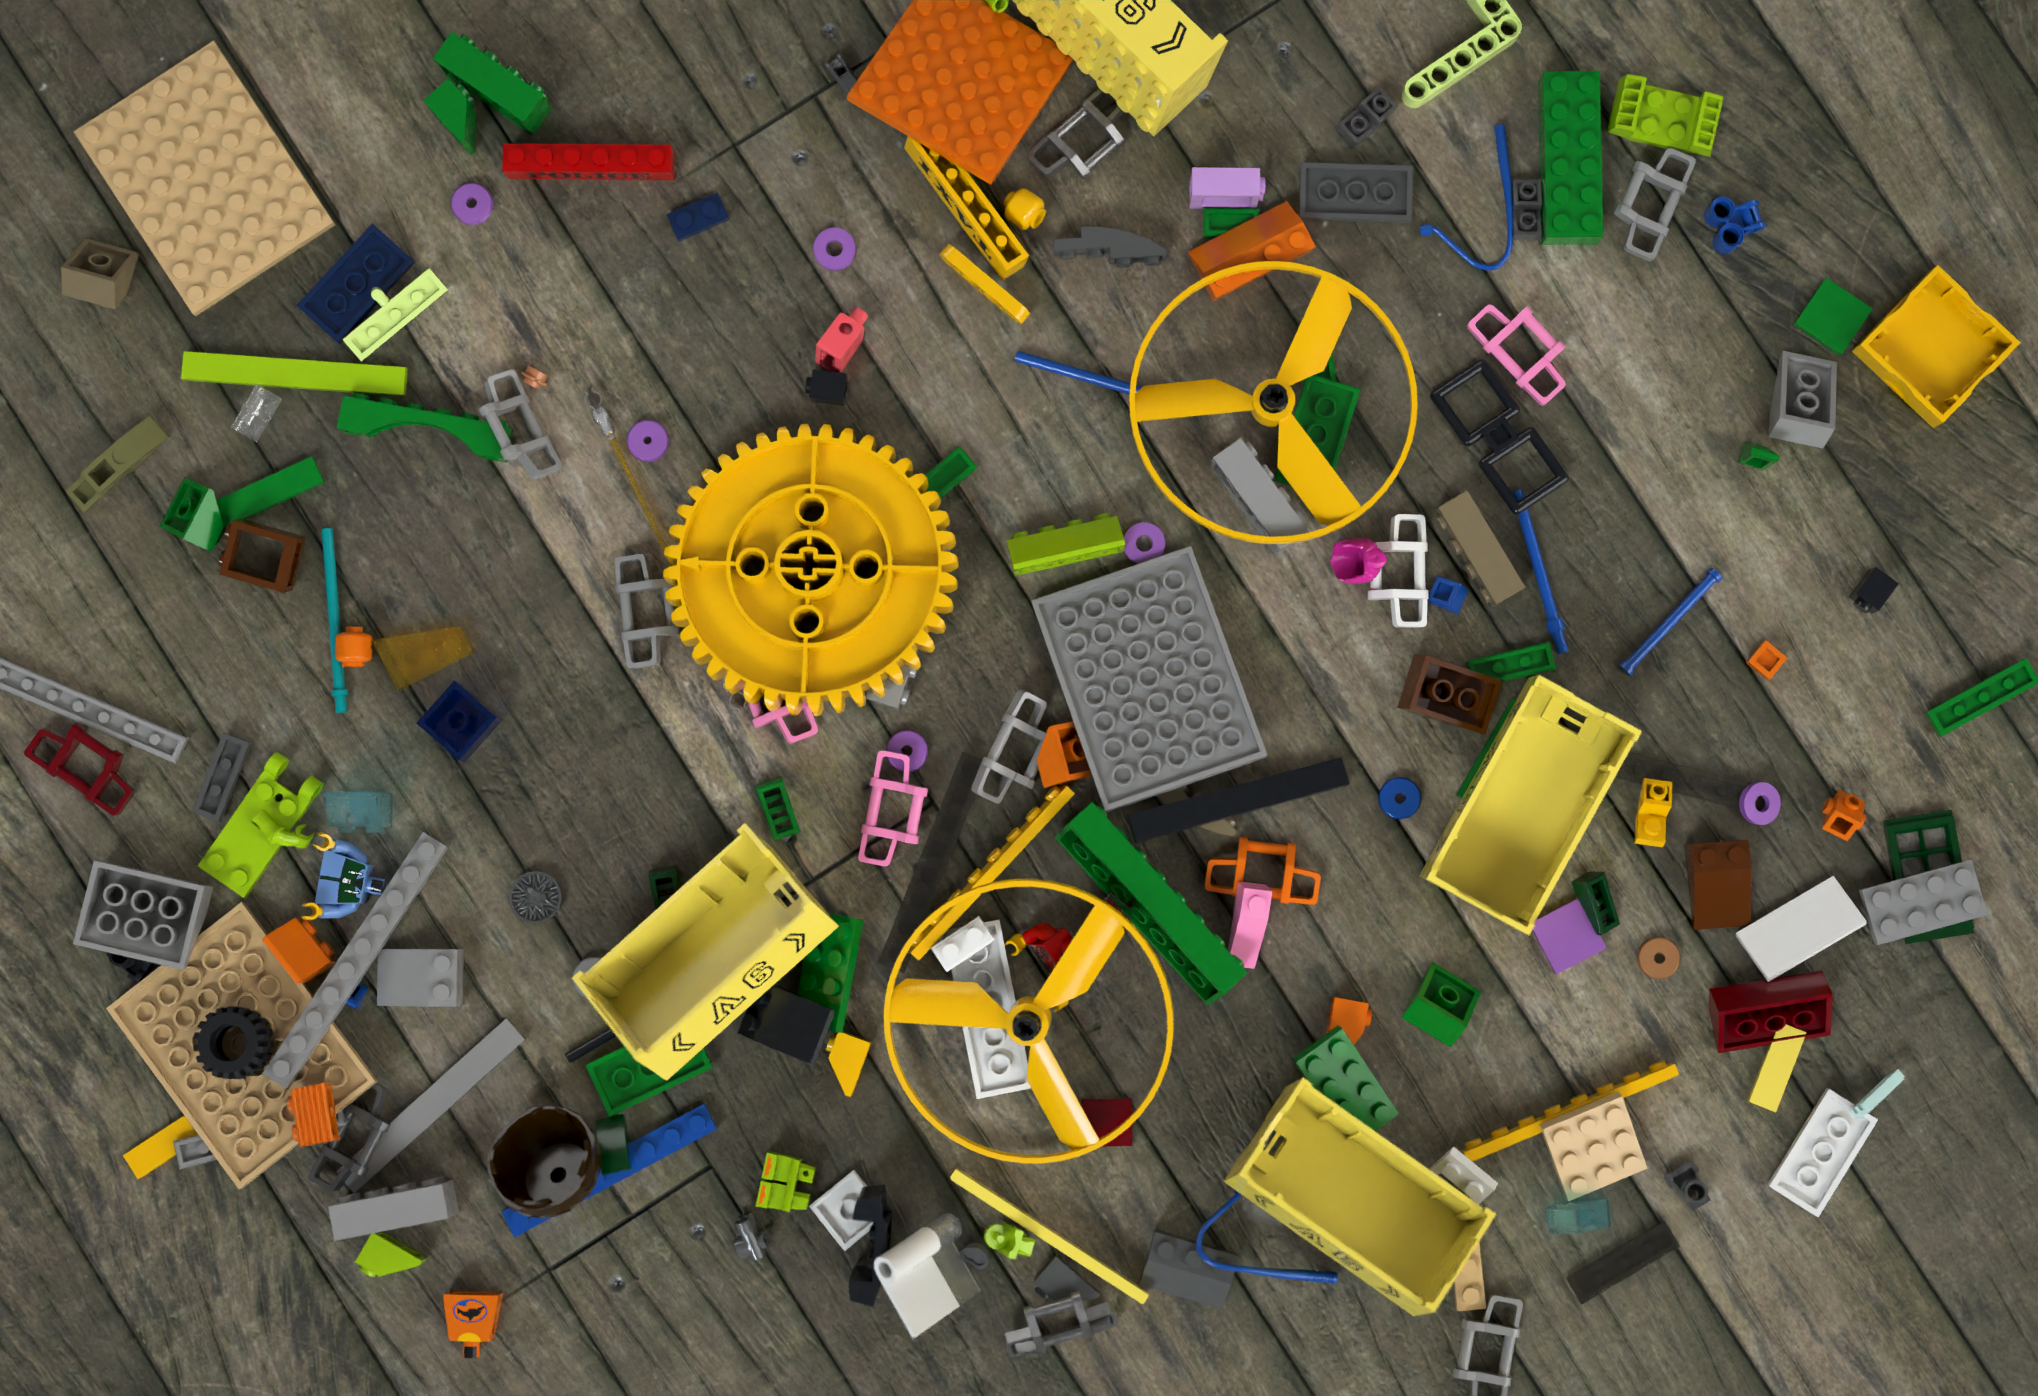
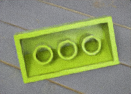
[1007,513,1125,576]

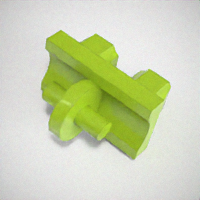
[984,1220,1035,1260]

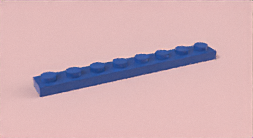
[501,1103,718,1238]

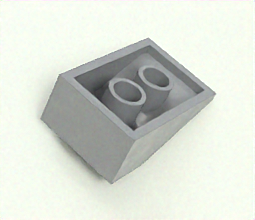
[1768,351,1837,448]
[377,949,464,1007]

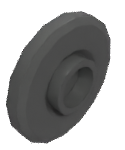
[509,871,563,924]

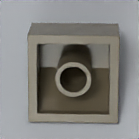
[61,238,138,309]

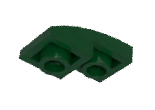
[596,1114,632,1176]

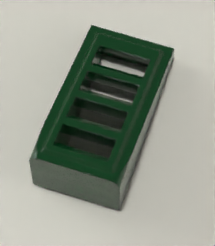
[648,865,681,910]
[1571,872,1620,935]

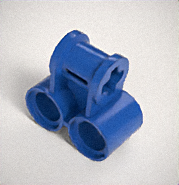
[1704,196,1767,254]

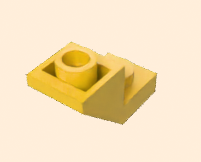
[1635,778,1672,848]

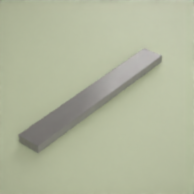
[0,657,189,764]
[336,1018,526,1193]

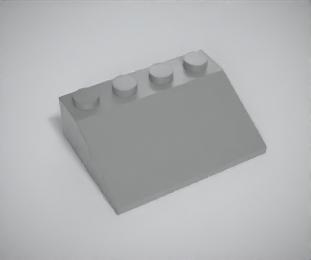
[73,860,214,970]

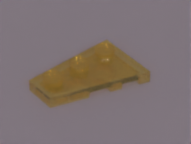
[373,626,474,691]

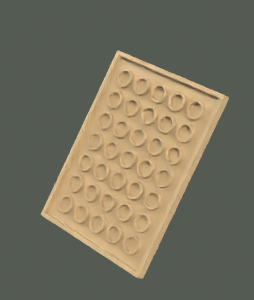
[74,41,336,316]
[106,902,378,1189]

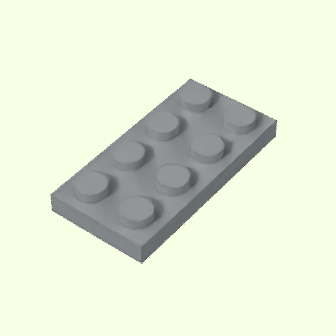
[1859,860,1988,945]

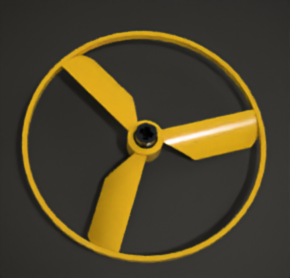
[1129,261,1418,544]
[884,879,1174,1163]

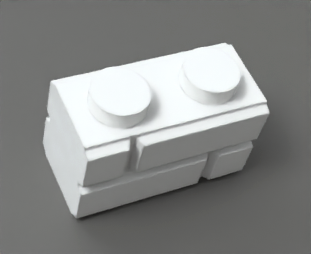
[931,916,995,972]

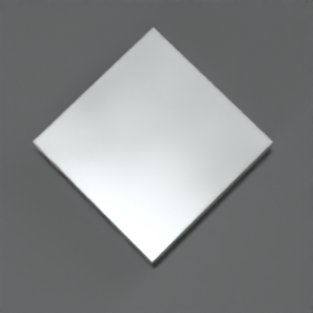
[809,1170,873,1251]

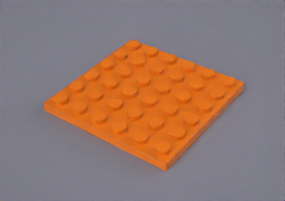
[847,0,1074,185]

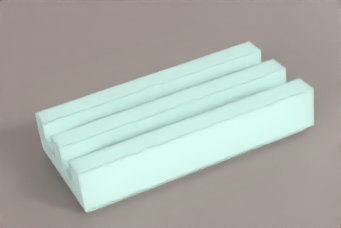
[1850,1069,1905,1119]

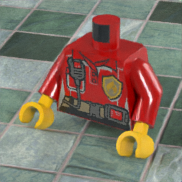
[1005,922,1073,1012]

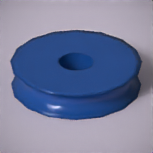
[1378,777,1421,820]

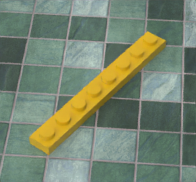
[908,785,1075,960]
[1460,1060,1679,1162]

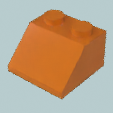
[261,917,337,984]

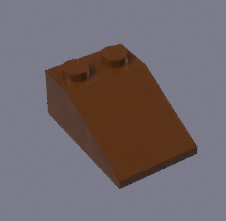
[1397,654,1502,735]
[1684,840,1751,930]

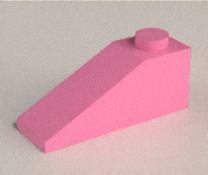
[1228,881,1272,969]

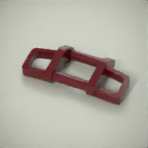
[24,723,135,816]

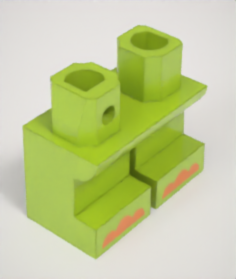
[755,1151,816,1212]

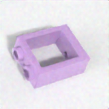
[1189,167,1265,209]

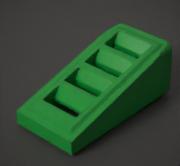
[1738,442,1780,470]
[755,776,801,841]

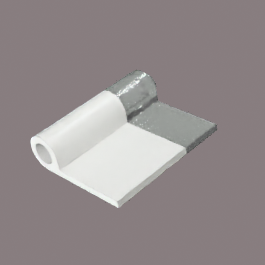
[874,1213,981,1338]

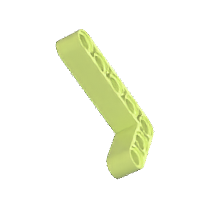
[1402,0,1522,108]

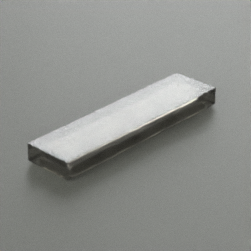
[1565,1220,1680,1304]

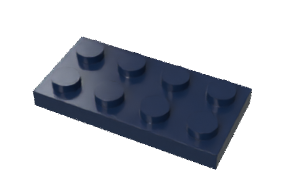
[296,224,415,344]

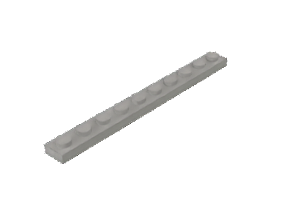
[262,832,448,1090]

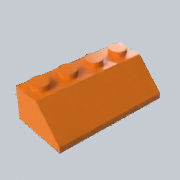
[1187,201,1316,302]

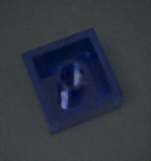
[417,680,502,762]

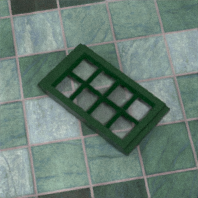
[1883,810,1974,944]

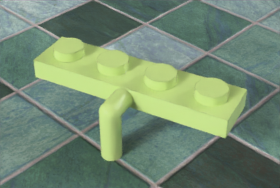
[343,268,448,361]

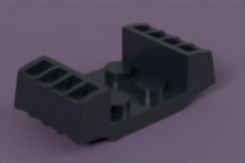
[848,1185,892,1307]

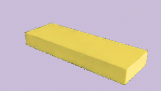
[1747,1024,1807,1112]

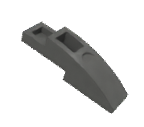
[1053,226,1167,268]

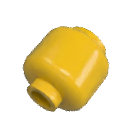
[1003,188,1046,230]

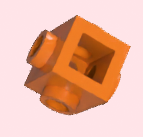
[1822,789,1866,841]

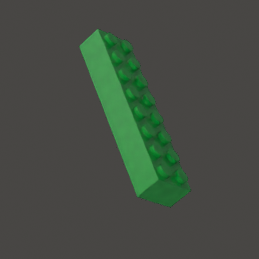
[1054,802,1248,1006]

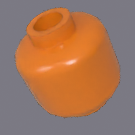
[335,627,373,667]

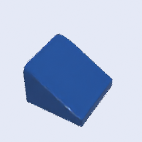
[1427,576,1468,615]

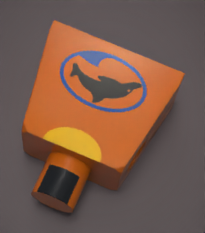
[443,1291,503,1358]

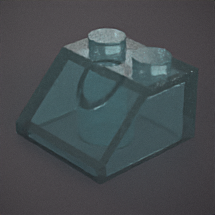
[323,791,393,833]

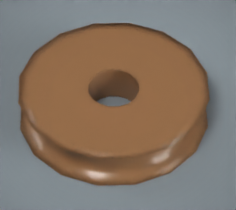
[1637,937,1681,980]

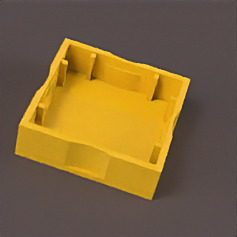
[1852,265,2021,428]

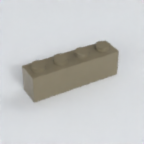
[1434,490,1526,607]

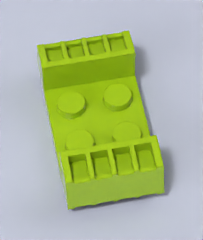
[1607,74,1723,157]

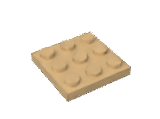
[1539,1092,1648,1201]

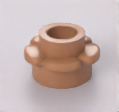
[521,365,548,389]

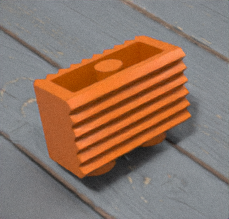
[288,1083,340,1147]

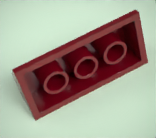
[1709,971,1833,1053]

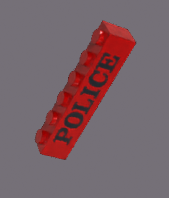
[502,144,675,180]

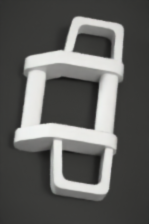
[1368,514,1429,628]

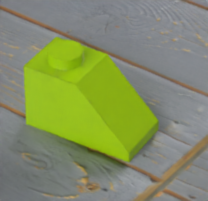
[355,1232,427,1277]

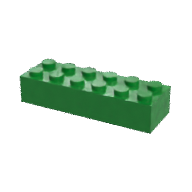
[1538,71,1603,245]

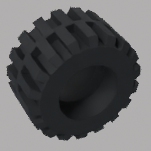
[193,1006,274,1079]

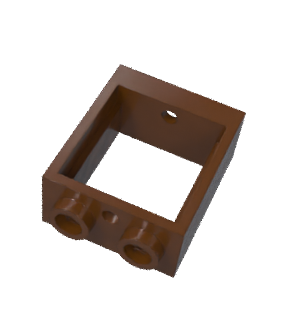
[218,518,305,593]

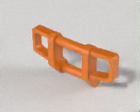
[1204,836,1321,905]

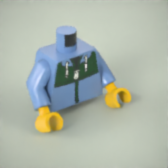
[301,832,386,920]

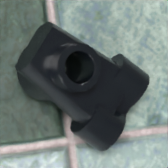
[106,952,155,984]

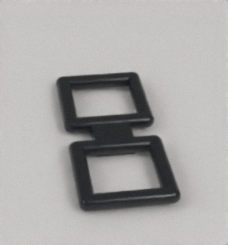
[1430,359,1569,515]

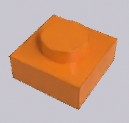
[1746,640,1788,681]

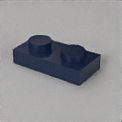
[666,192,730,242]

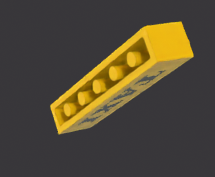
[904,136,1029,281]

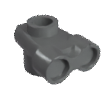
[1663,1160,1711,1211]
[734,1211,768,1261]

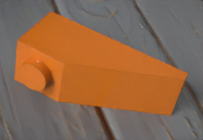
[1326,997,1372,1045]

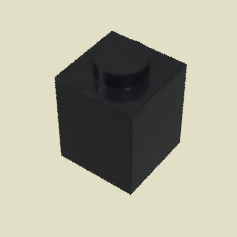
[805,369,848,406]
[1849,567,1899,614]

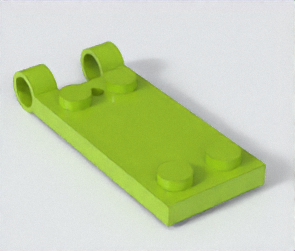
[198,752,324,898]

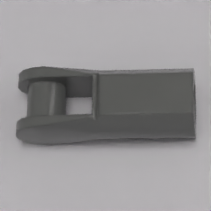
[824,53,858,94]

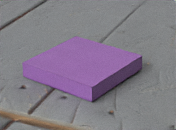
[1532,898,1607,974]

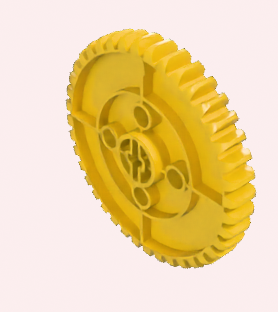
[663,424,959,716]

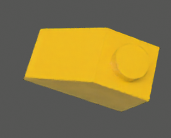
[826,1031,872,1097]

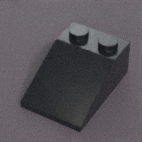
[738,985,835,1065]

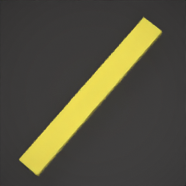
[950,1167,1149,1304]

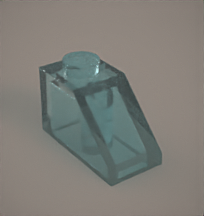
[1546,1198,1611,1234]

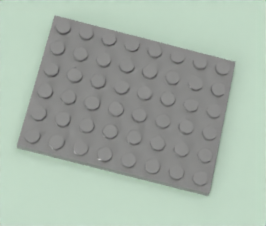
[1031,546,1267,813]

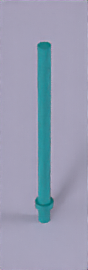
[321,528,349,713]

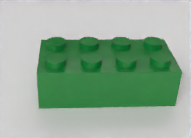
[432,32,552,136]

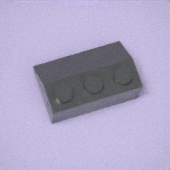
[1139,1229,1239,1309]

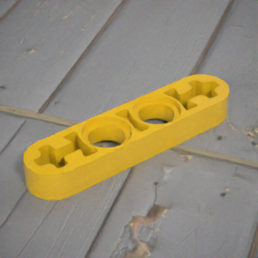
[939,244,1030,325]

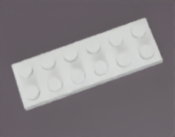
[944,919,1031,1099]

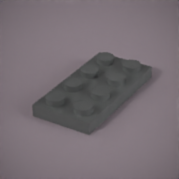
[1299,162,1413,223]

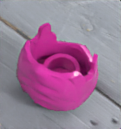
[1329,537,1387,584]

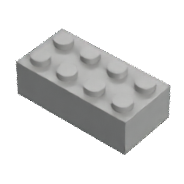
[1210,438,1308,556]
[328,1176,459,1241]

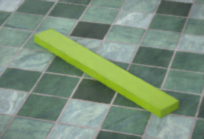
[181,351,408,396]

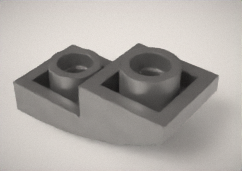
[1335,87,1399,148]
[1512,180,1542,240]

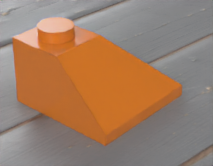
[1036,722,1092,788]

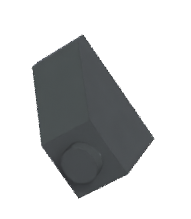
[1034,1254,1100,1301]

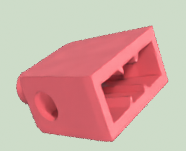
[815,307,868,373]

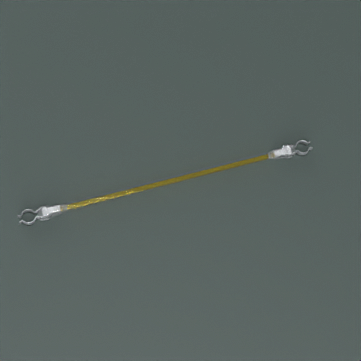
[584,387,747,713]

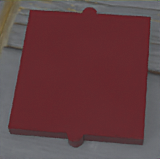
[1082,1098,1135,1147]

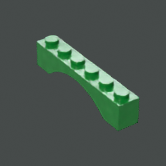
[336,393,513,463]

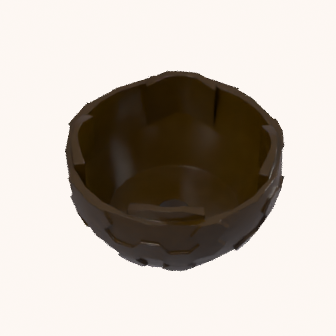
[487,1106,601,1218]

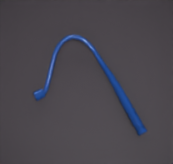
[1420,124,1513,270]
[1196,1189,1338,1284]

